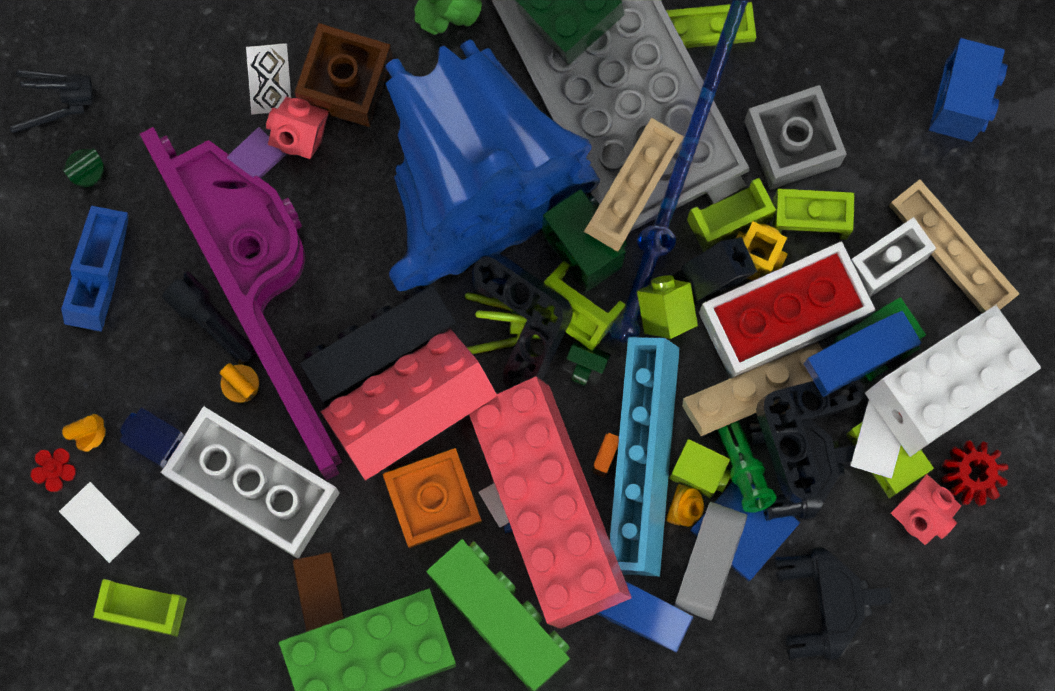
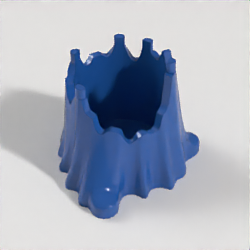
[385,40,600,291]

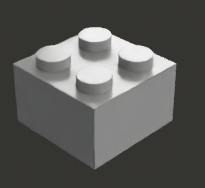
[744,85,847,190]

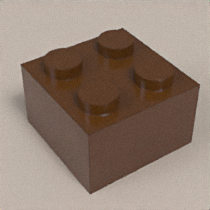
[295,23,393,127]

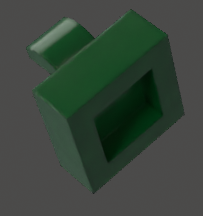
[567,340,611,386]

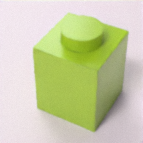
[637,276,698,339]
[669,439,731,499]

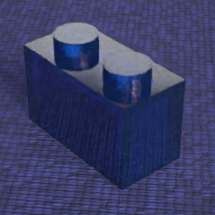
[119,407,185,470]

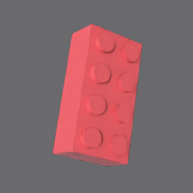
[321,329,497,481]

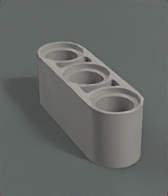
[674,502,748,621]

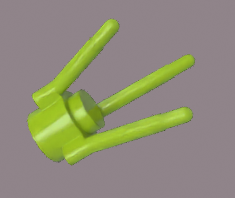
[465,292,540,355]

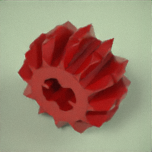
[941,440,1008,506]

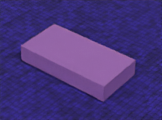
[227,127,286,189]

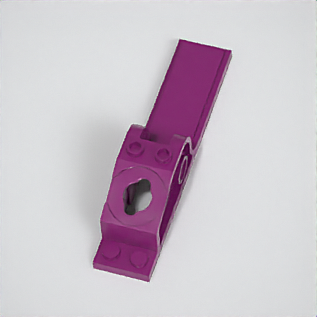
[140,127,342,481]

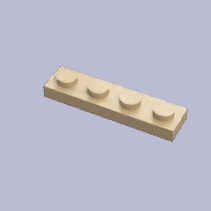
[584,117,684,252]
[889,179,1019,314]
[682,342,823,436]

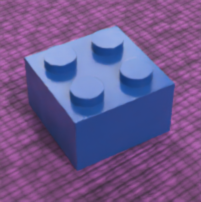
[928,38,1008,142]

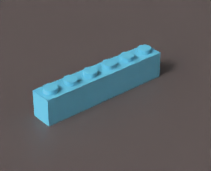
[610,337,680,577]

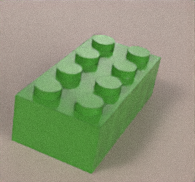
[426,539,570,691]
[279,589,456,691]

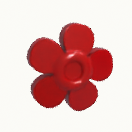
[31,448,76,492]

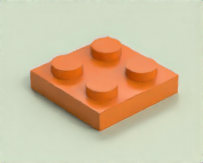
[383,448,482,548]

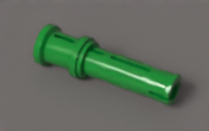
[718,420,776,513]

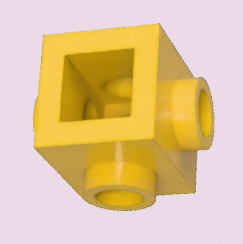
[736,221,788,281]

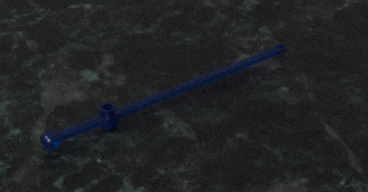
[610,0,748,344]

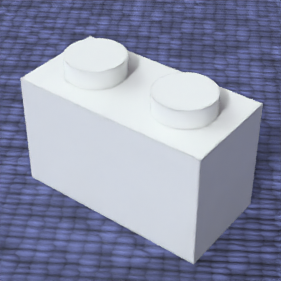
[851,217,936,298]

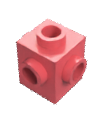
[266,97,329,159]
[891,474,962,545]

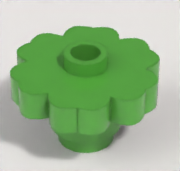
[414,0,482,35]

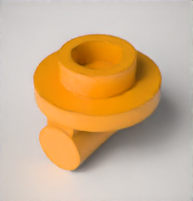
[220,363,260,403]
[62,414,106,452]
[665,484,704,527]

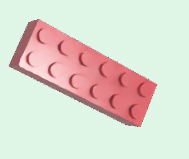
[469,376,632,629]

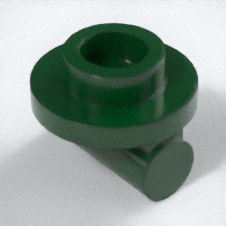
[62,148,104,187]

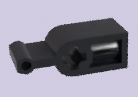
[672,237,758,306]

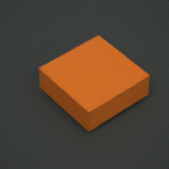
[592,433,619,478]

